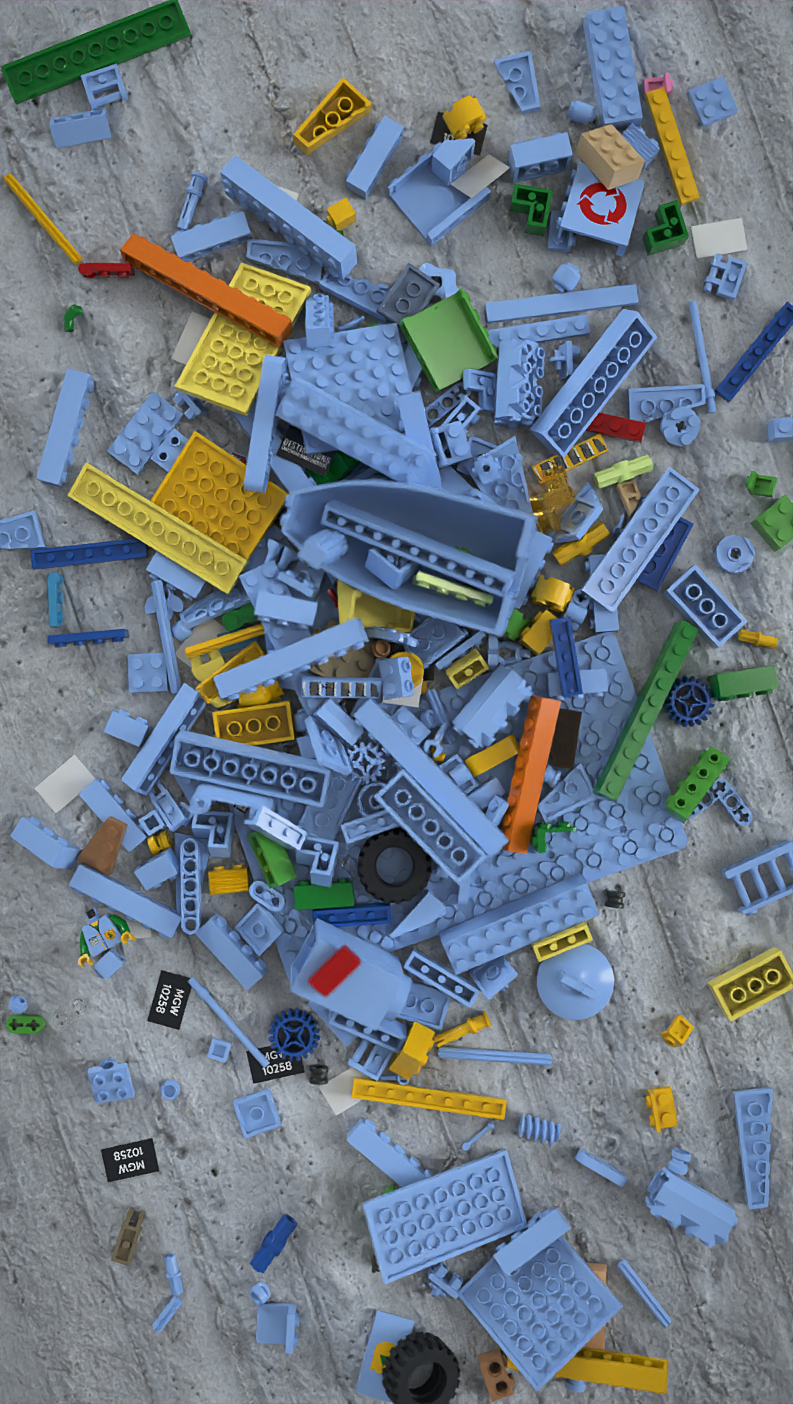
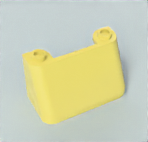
[337,579,416,633]

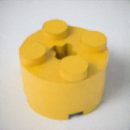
[442,95,487,140]
[531,575,575,613]

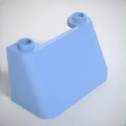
[189,781,277,820]

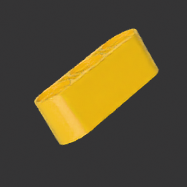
[464,734,520,777]

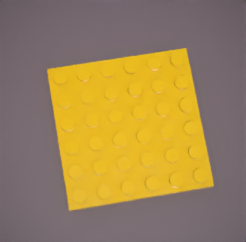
[151,431,290,561]

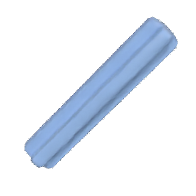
[426,689,456,744]

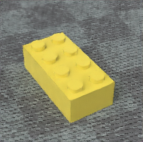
[707,947,793,1022]

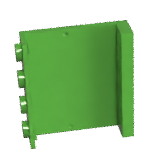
[399,288,499,393]

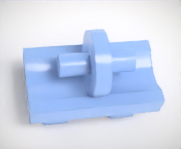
[550,341,580,380]
[173,390,208,420]
[427,1262,463,1299]

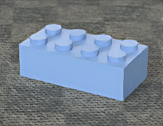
[662,565,748,649]

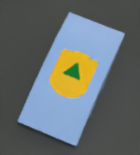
[355,1310,414,1403]

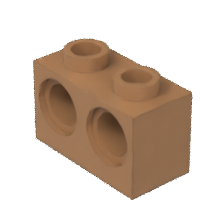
[478,1348,516,1402]

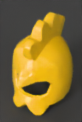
[237,681,283,708]

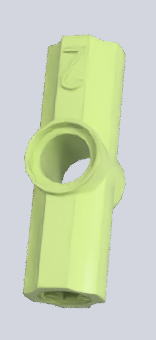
[593,455,653,490]

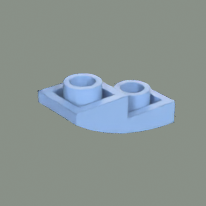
[467,777,506,810]

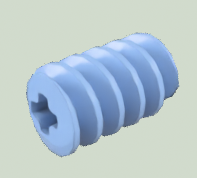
[518,1113,561,1147]

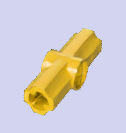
[552,521,610,566]

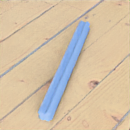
[151,580,181,694]
[437,1046,552,1066]

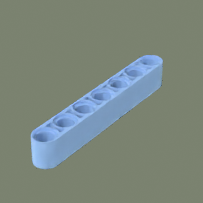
[244,355,287,493]

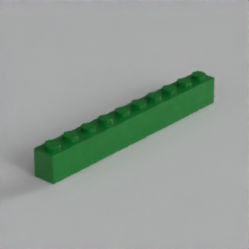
[593,620,699,801]

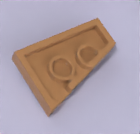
[76,816,128,876]

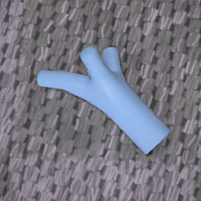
[338,316,365,332]

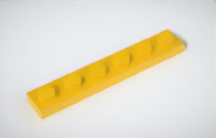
[645,87,700,206]

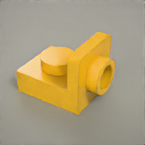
[660,1014,694,1047]

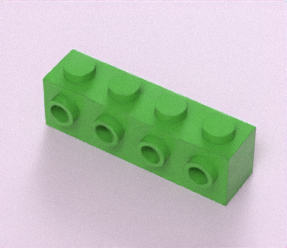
[665,746,731,824]

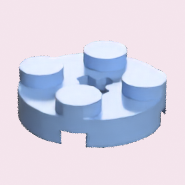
[660,407,700,446]
[714,535,755,573]

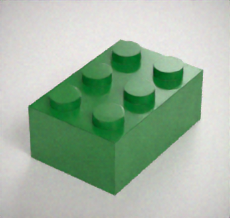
[708,665,779,701]

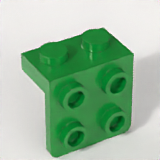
[530,821,576,853]

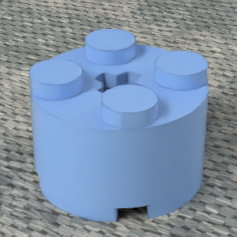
[357,781,387,817]

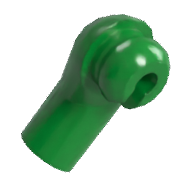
[64,304,83,332]

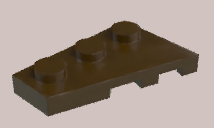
[551,708,582,769]

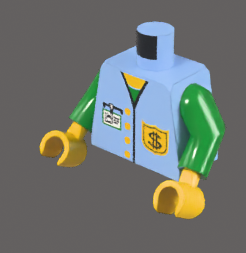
[78,907,136,969]

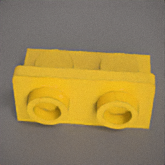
[645,1086,678,1133]

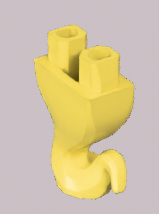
[190,650,236,709]

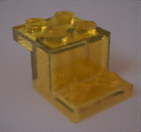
[530,465,575,533]

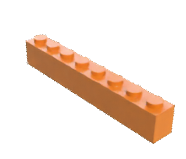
[501,695,561,854]

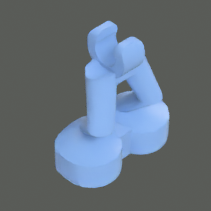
[485,633,531,671]

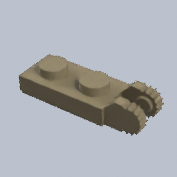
[111,1207,146,1266]

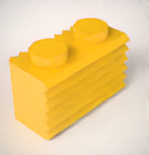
[208,864,250,895]

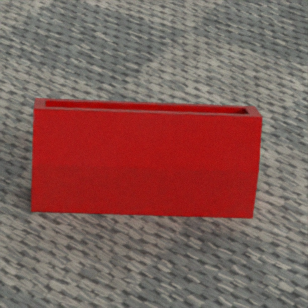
[308,944,362,998]

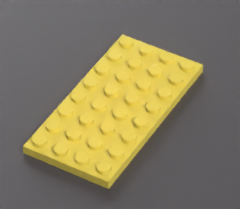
[175,262,311,416]

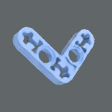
[689,778,752,826]

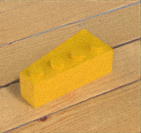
[293,77,372,156]

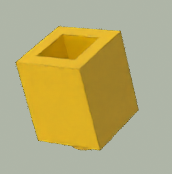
[326,197,356,230]

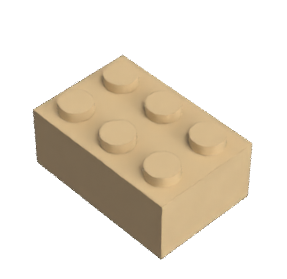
[575,124,645,190]

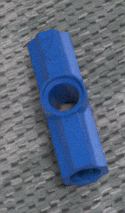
[250,1214,298,1273]

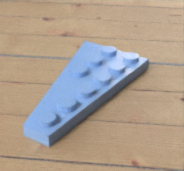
[466,436,537,530]

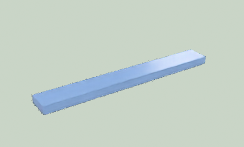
[485,284,638,324]

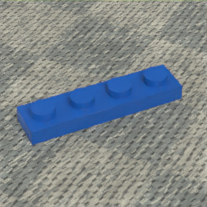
[549,616,583,697]
[48,629,129,648]
[312,903,391,927]

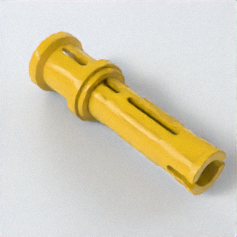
[434,1011,492,1048]

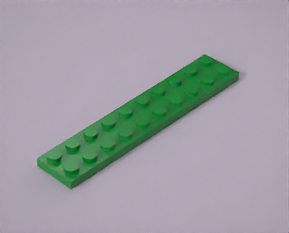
[0,0,192,105]

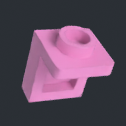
[642,72,673,101]

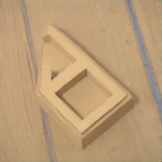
[615,479,641,517]

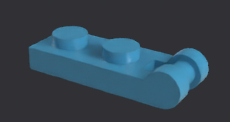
[48,572,64,628]

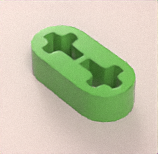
[6,1014,45,1034]

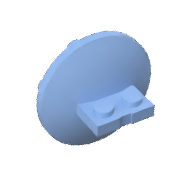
[536,943,614,1020]

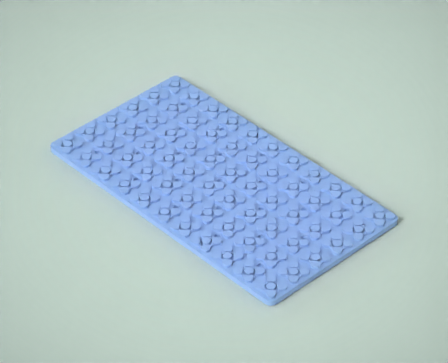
[228,632,687,981]

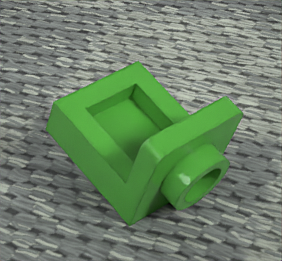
[745,471,778,498]

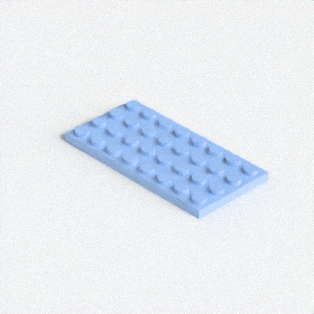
[362,1149,527,1284]

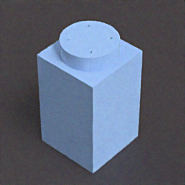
[290,918,411,1031]

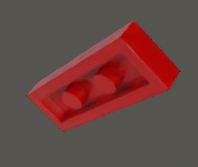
[585,413,646,443]

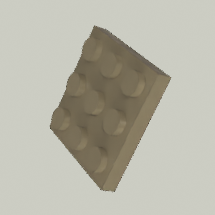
[308,619,375,678]

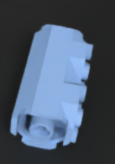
[494,339,545,429]
[452,663,533,748]
[645,1167,738,1248]

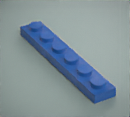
[715,302,793,403]
[30,538,148,570]

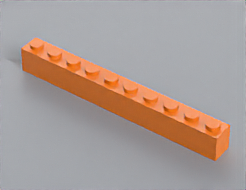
[120,233,293,348]

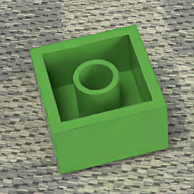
[750,495,793,552]

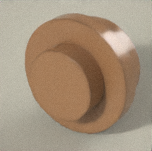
[371,639,390,659]

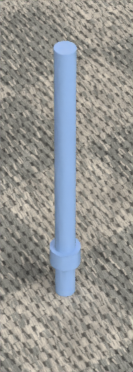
[689,301,716,414]
[187,977,270,1068]

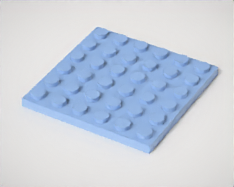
[283,323,412,456]
[459,1211,623,1392]

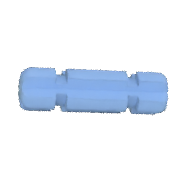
[152,1296,182,1333]

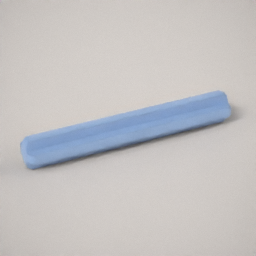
[617,1260,671,1327]

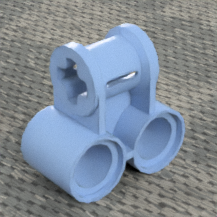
[560,589,590,632]

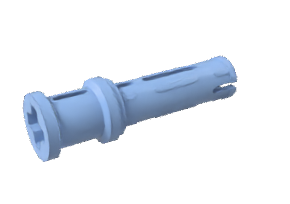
[176,171,208,231]

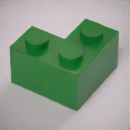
[510,184,553,236]
[642,200,689,256]

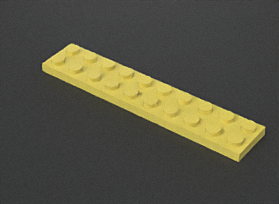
[67,462,249,594]

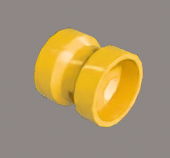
[147,830,173,855]

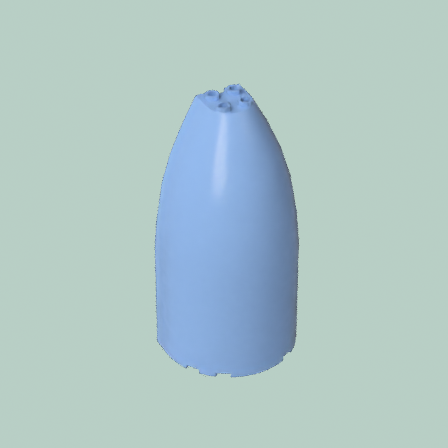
[280,480,538,636]

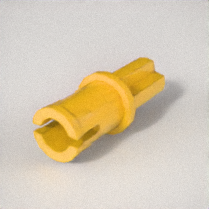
[738,629,778,649]

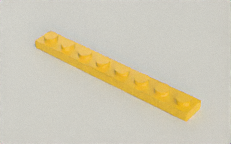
[351,1077,507,1120]

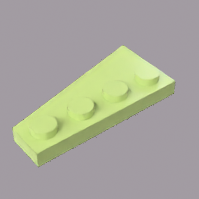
[411,572,494,607]

